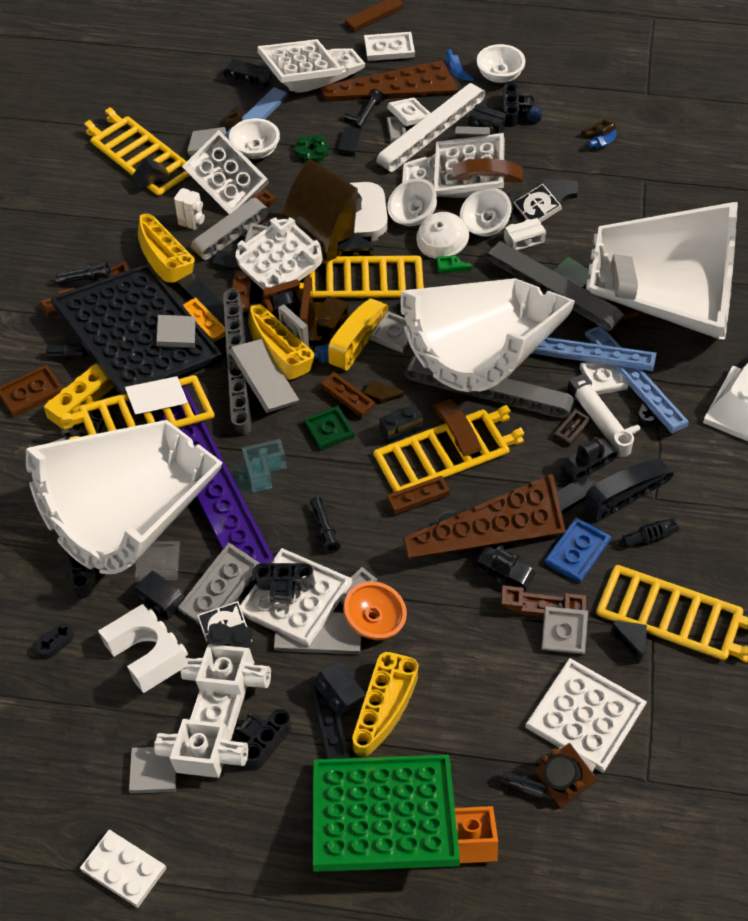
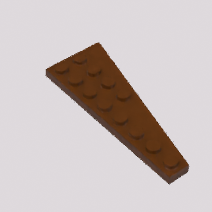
[321,60,459,102]
[403,474,566,559]

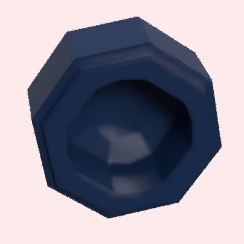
[526,107,542,123]

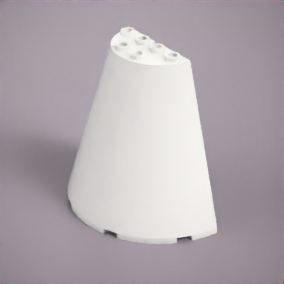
[586,202,738,340]
[401,278,575,392]
[26,420,222,574]

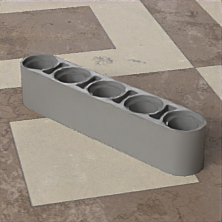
[191,198,269,260]
[611,254,638,300]

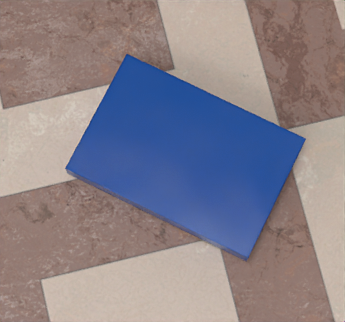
[544,517,612,583]

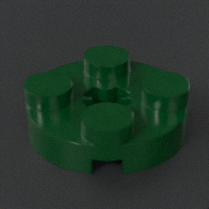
[295,134,329,163]

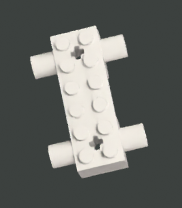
[154,644,271,778]

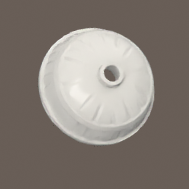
[477,44,525,83]
[229,118,280,159]
[387,178,437,226]
[460,188,511,236]
[416,212,469,259]

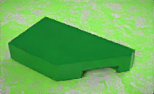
[436,255,472,274]

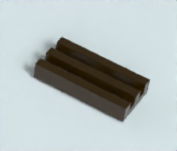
[553,409,591,447]

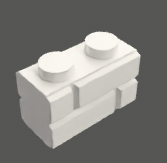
[174,188,205,230]
[504,218,546,251]

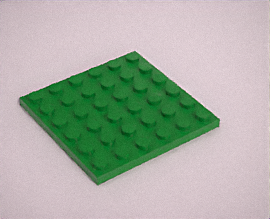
[313,755,460,872]

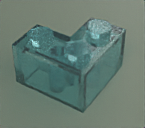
[242,439,286,493]

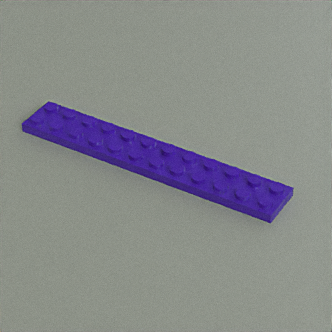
[154,386,275,563]

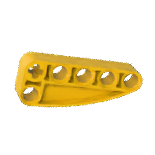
[138,214,195,283]
[328,299,388,371]
[247,305,314,379]
[353,652,418,757]

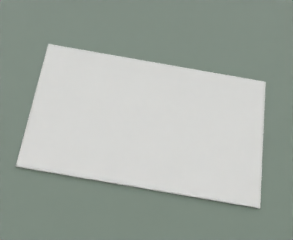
[125,377,188,414]

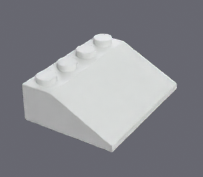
[182,130,269,214]

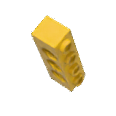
[44,364,113,429]

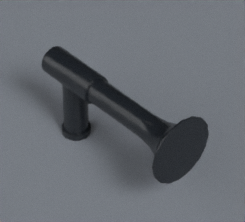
[344,89,385,129]

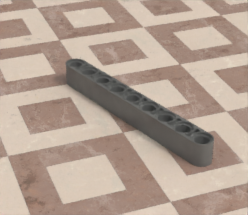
[486,241,624,331]
[223,288,252,435]
[405,356,574,419]

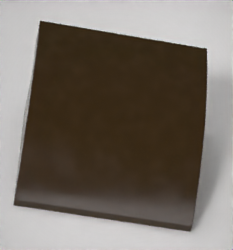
[282,159,358,262]

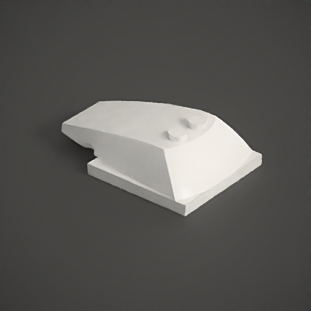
[258,39,365,93]
[402,133,505,198]
[703,363,748,441]

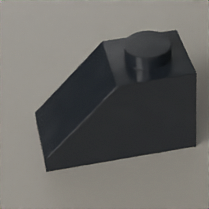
[338,233,374,256]

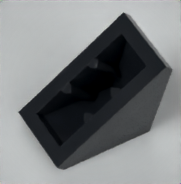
[132,158,170,189]
[610,621,647,664]

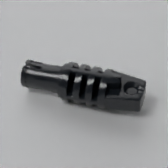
[622,518,679,548]

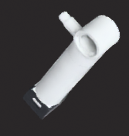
[567,373,640,457]

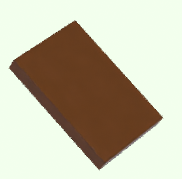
[299,277,313,326]
[0,364,64,418]

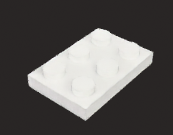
[364,32,415,61]
[80,830,166,908]

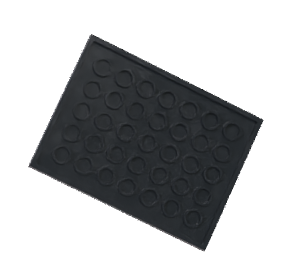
[51,263,223,395]

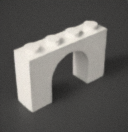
[98,604,189,693]

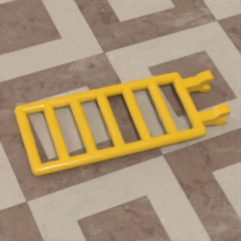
[84,107,191,196]
[299,256,424,298]
[60,375,214,439]
[373,405,524,492]
[596,565,748,663]

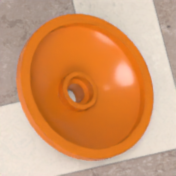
[343,581,407,640]

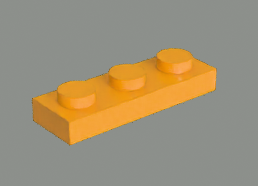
[183,298,226,343]

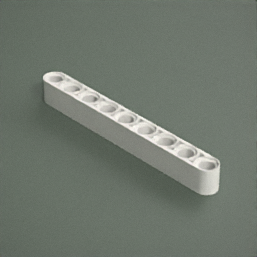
[376,83,485,172]

